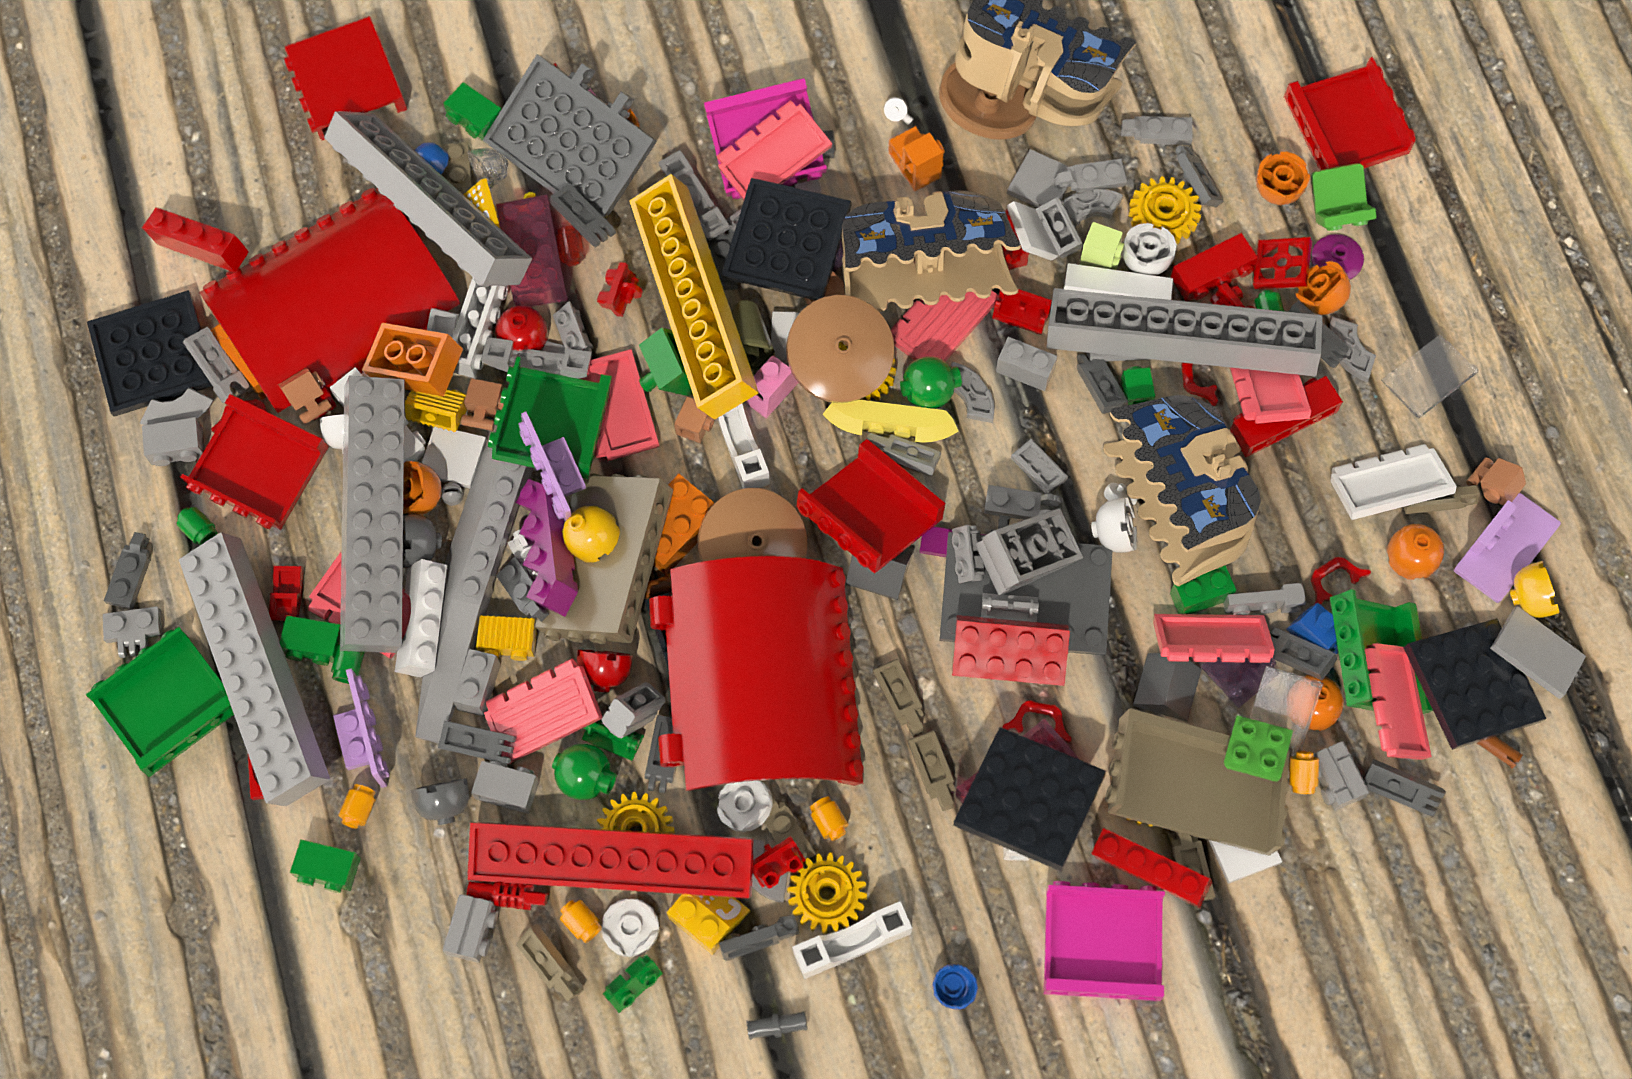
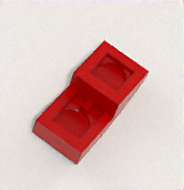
[269,566,304,621]

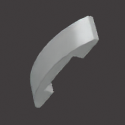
[658,150,730,241]
[481,337,592,379]

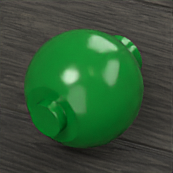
[900,356,962,409]
[552,743,617,800]

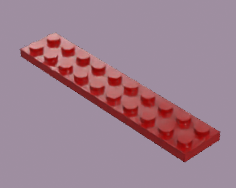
[468,822,754,898]

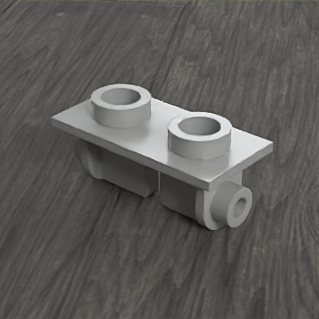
[553,301,593,352]
[952,525,985,583]
[981,593,1039,622]

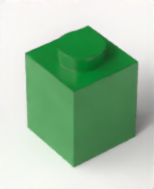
[1121,366,1156,406]

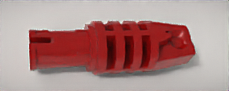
[466,881,548,910]

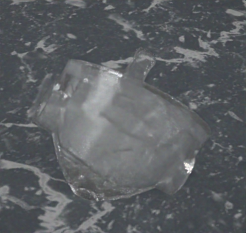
[467,148,509,189]

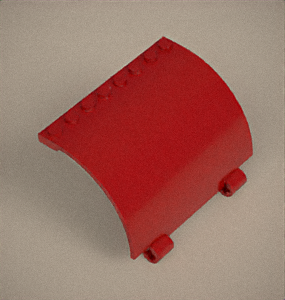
[199,188,461,420]
[649,556,864,791]

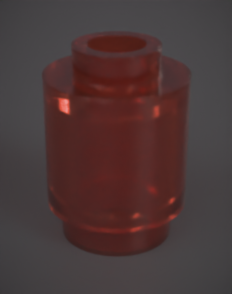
[556,225,586,266]

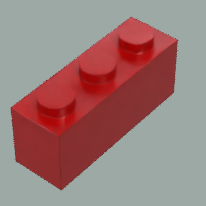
[1170,233,1258,302]

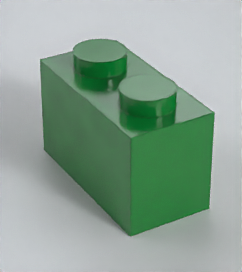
[443,82,502,141]
[1170,565,1236,614]
[279,616,340,666]
[290,839,361,893]

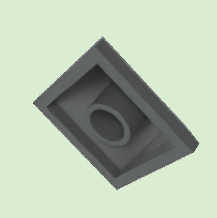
[845,548,914,600]
[1133,653,1202,722]

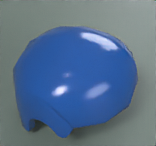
[414,142,449,174]
[933,964,978,1010]

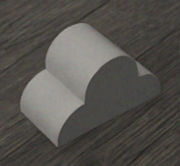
[975,508,1083,596]

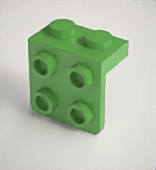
[1311,163,1376,231]
[1224,715,1293,781]

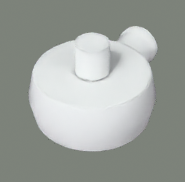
[884,97,913,125]
[1104,483,1137,505]

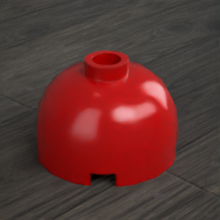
[495,305,549,351]
[576,649,633,692]

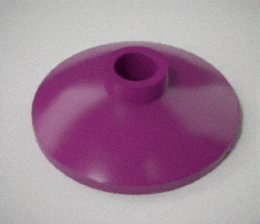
[1311,234,1364,280]

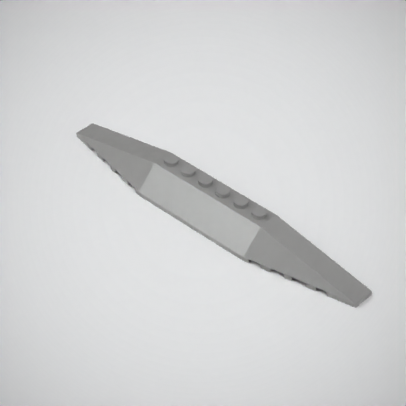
[415,341,565,744]

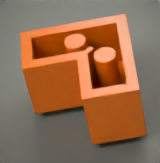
[889,126,944,191]

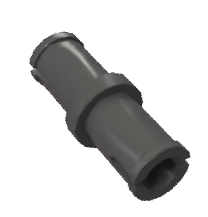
[746,1011,808,1040]

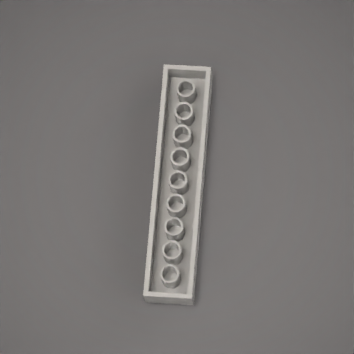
[324,111,532,287]
[1047,288,1322,376]
[340,375,404,653]
[179,532,331,806]

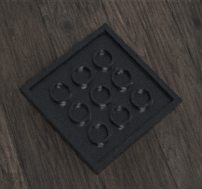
[721,178,852,301]
[87,290,213,417]
[1403,618,1547,750]
[953,727,1106,872]

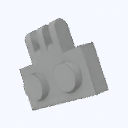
[103,606,162,658]

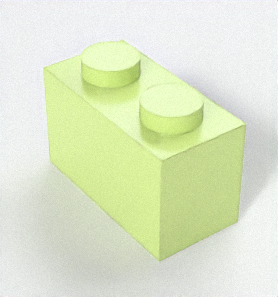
[1079,222,1125,270]

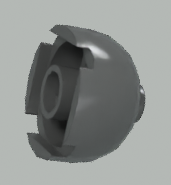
[402,514,442,568]
[411,778,470,825]

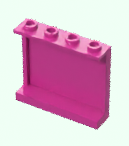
[704,78,827,199]
[1043,881,1165,1001]

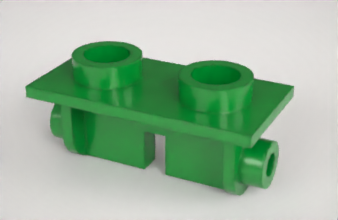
[581,720,644,761]
[603,954,663,1013]

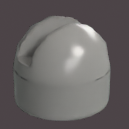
[441,482,464,506]

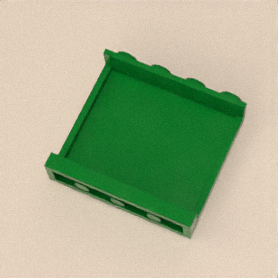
[488,356,612,479]
[1330,589,1433,714]
[85,627,234,777]

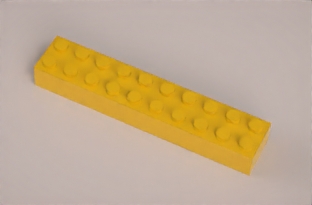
[630,174,759,420]

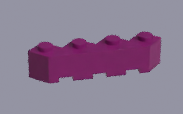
[516,479,578,617]

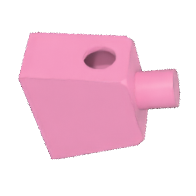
[746,356,798,419]

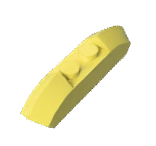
[823,400,958,442]

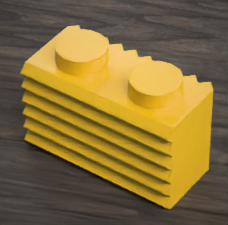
[405,389,467,432]
[476,615,537,661]

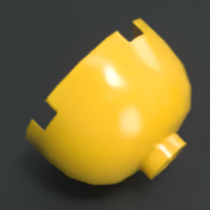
[562,506,620,563]
[1509,561,1559,618]

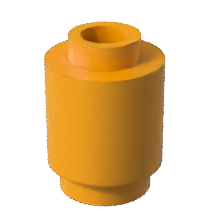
[1289,751,1319,794]
[338,784,375,829]
[810,796,849,841]
[560,900,602,943]

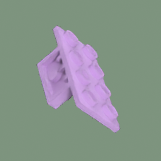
[518,412,586,521]
[1454,493,1561,603]
[333,668,390,788]

